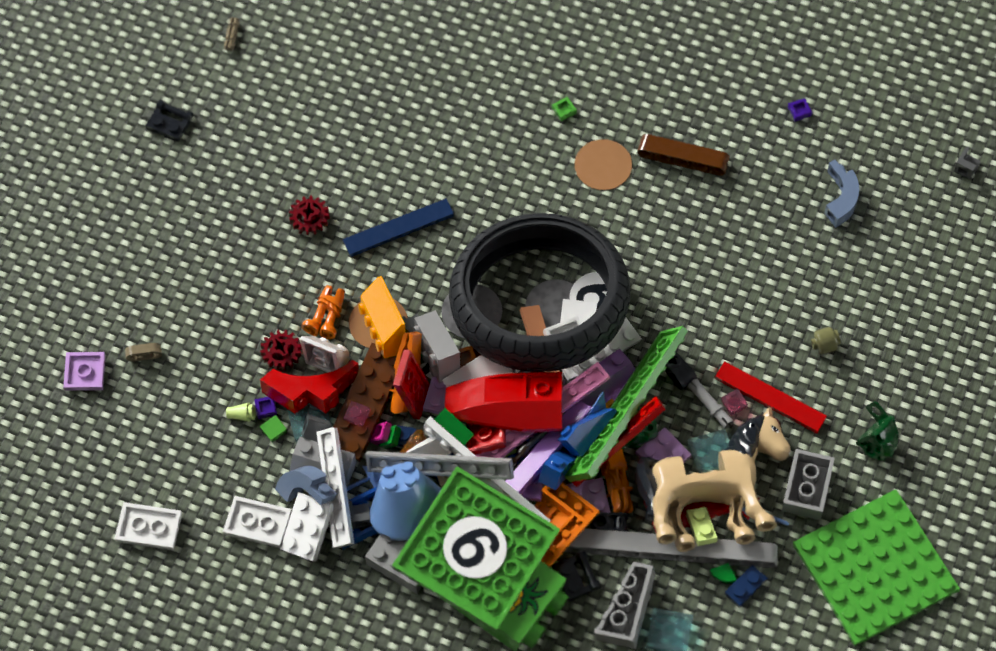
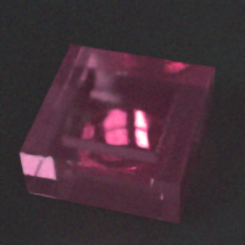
[721,389,748,416]
[344,401,370,427]

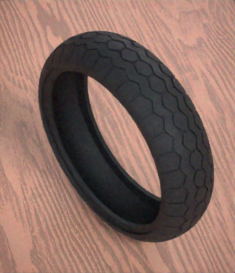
[449,213,630,372]

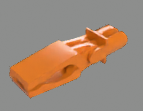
[389,332,422,414]
[600,449,633,513]

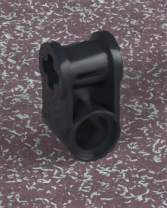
[664,352,697,390]
[591,512,629,532]

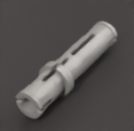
[688,379,734,429]

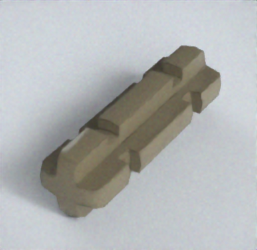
[224,17,240,51]

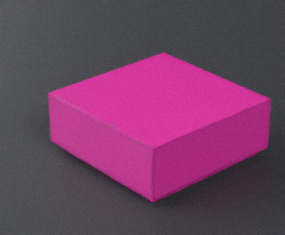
[371,422,392,445]

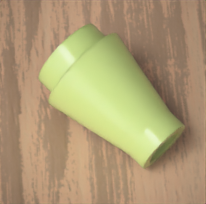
[226,403,256,422]

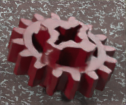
[289,195,330,235]
[260,330,302,371]

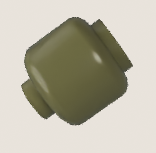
[811,327,841,354]

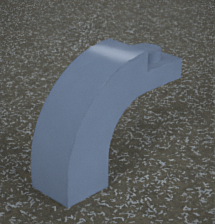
[825,160,859,228]
[275,466,337,505]

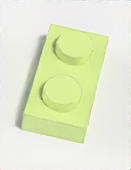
[686,507,717,546]

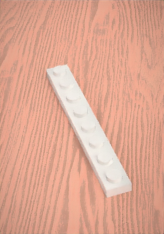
[423,417,551,522]

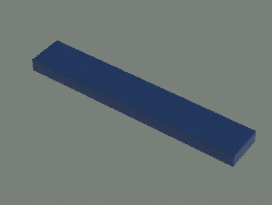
[343,198,454,257]

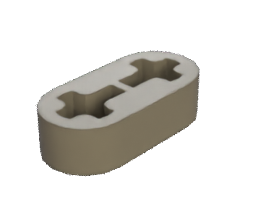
[125,343,162,361]

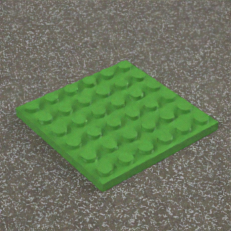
[392,466,560,631]
[793,489,960,646]

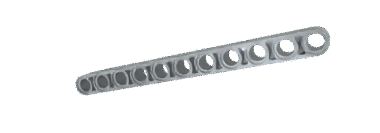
[564,529,778,568]

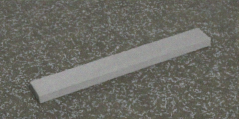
[365,451,514,480]

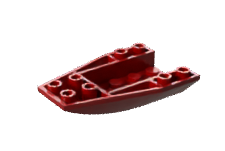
[445,372,563,432]

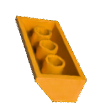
[358,276,405,358]

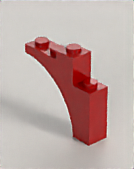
[260,360,359,414]

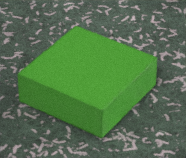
[552,96,577,121]
[260,415,287,442]

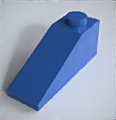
[558,408,617,456]
[538,448,578,490]

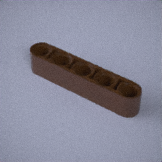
[637,134,730,176]

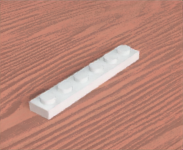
[317,427,354,548]

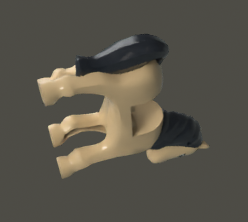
[635,407,791,552]

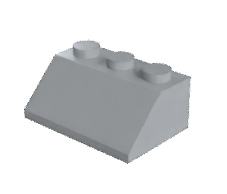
[289,437,357,487]

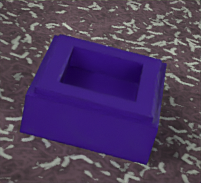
[788,98,812,121]
[254,397,277,420]

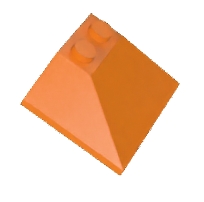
[534,482,600,567]

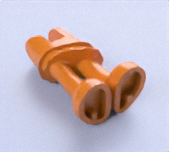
[301,285,345,339]

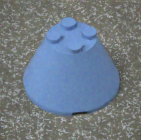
[370,461,442,541]

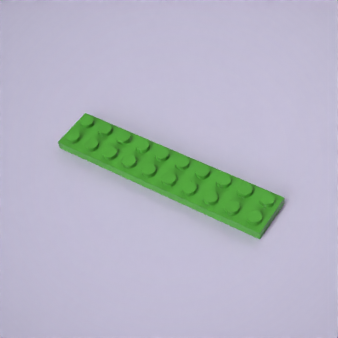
[564,326,688,482]

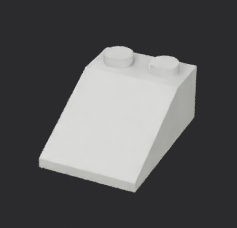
[300,336,350,372]

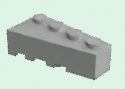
[594,562,655,649]

